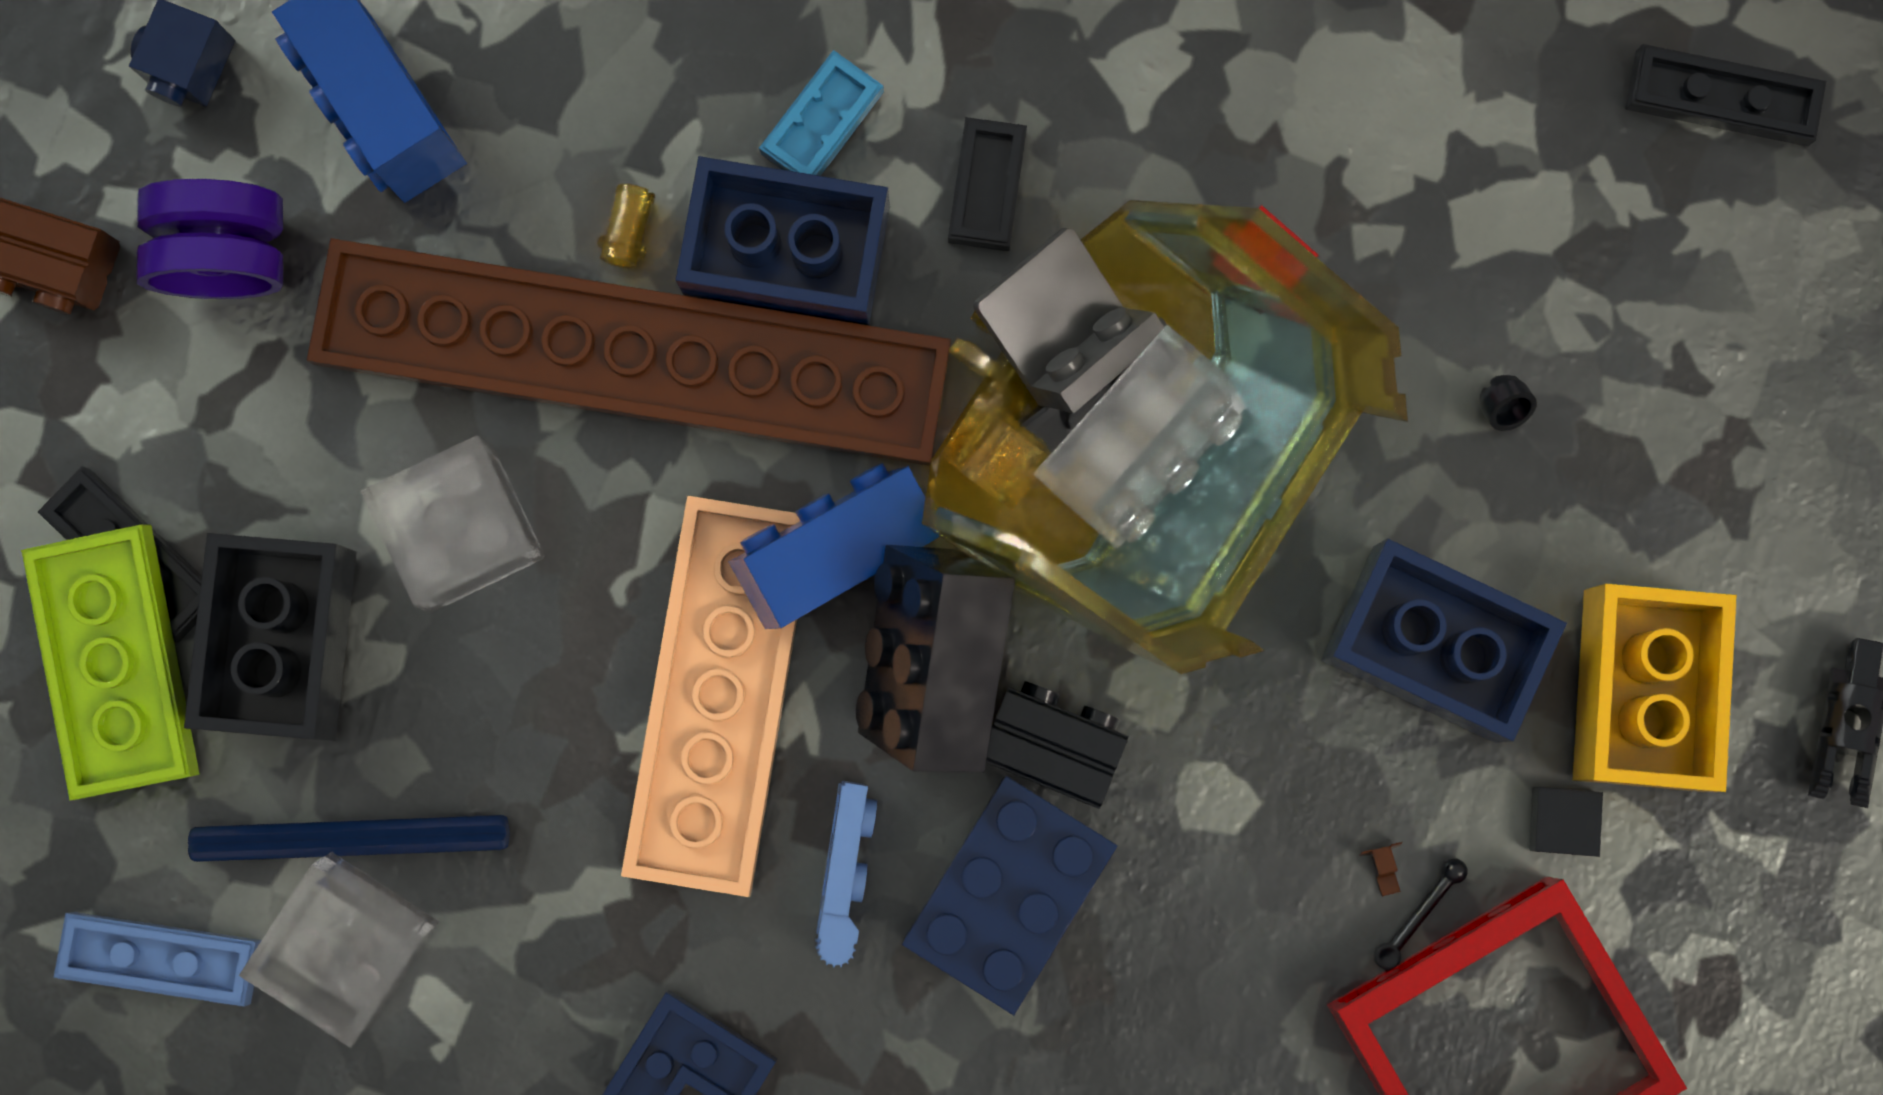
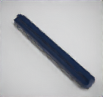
[188,815,510,862]

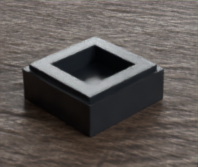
[1530,787,1603,857]

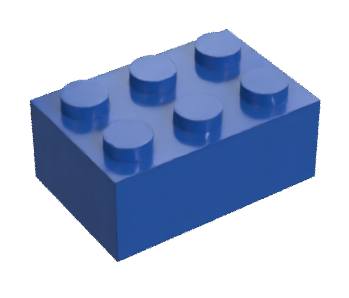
[271,0,467,203]

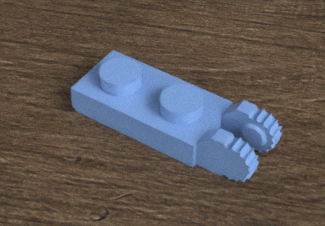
[815,781,877,968]

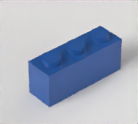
[728,463,945,629]

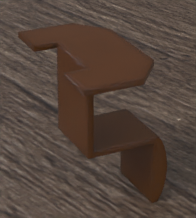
[1359,842,1402,897]

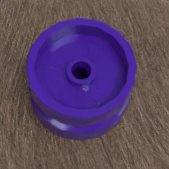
[137,179,283,299]

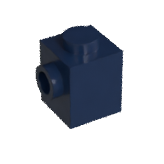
[129,0,236,107]

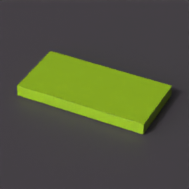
[21,524,200,801]

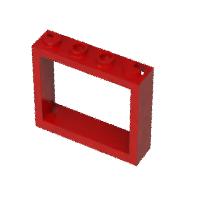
[1327,877,1687,1095]

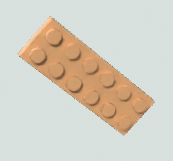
[621,496,800,897]

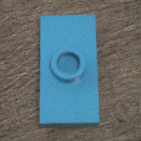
[759,50,884,176]

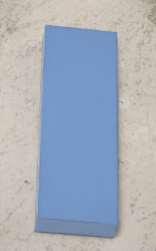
[54,912,262,1007]

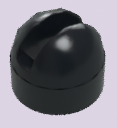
[1480,375,1537,431]

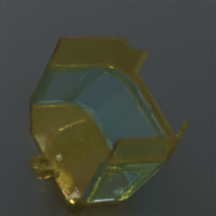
[922,200,1408,674]

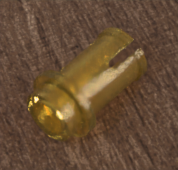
[597,184,656,269]

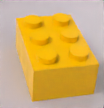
[1572,583,1737,792]

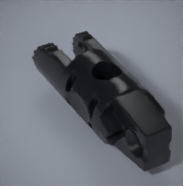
[1808,638,1883,808]

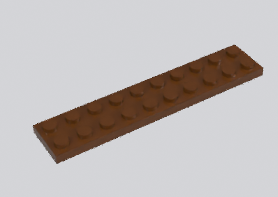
[307,238,951,466]

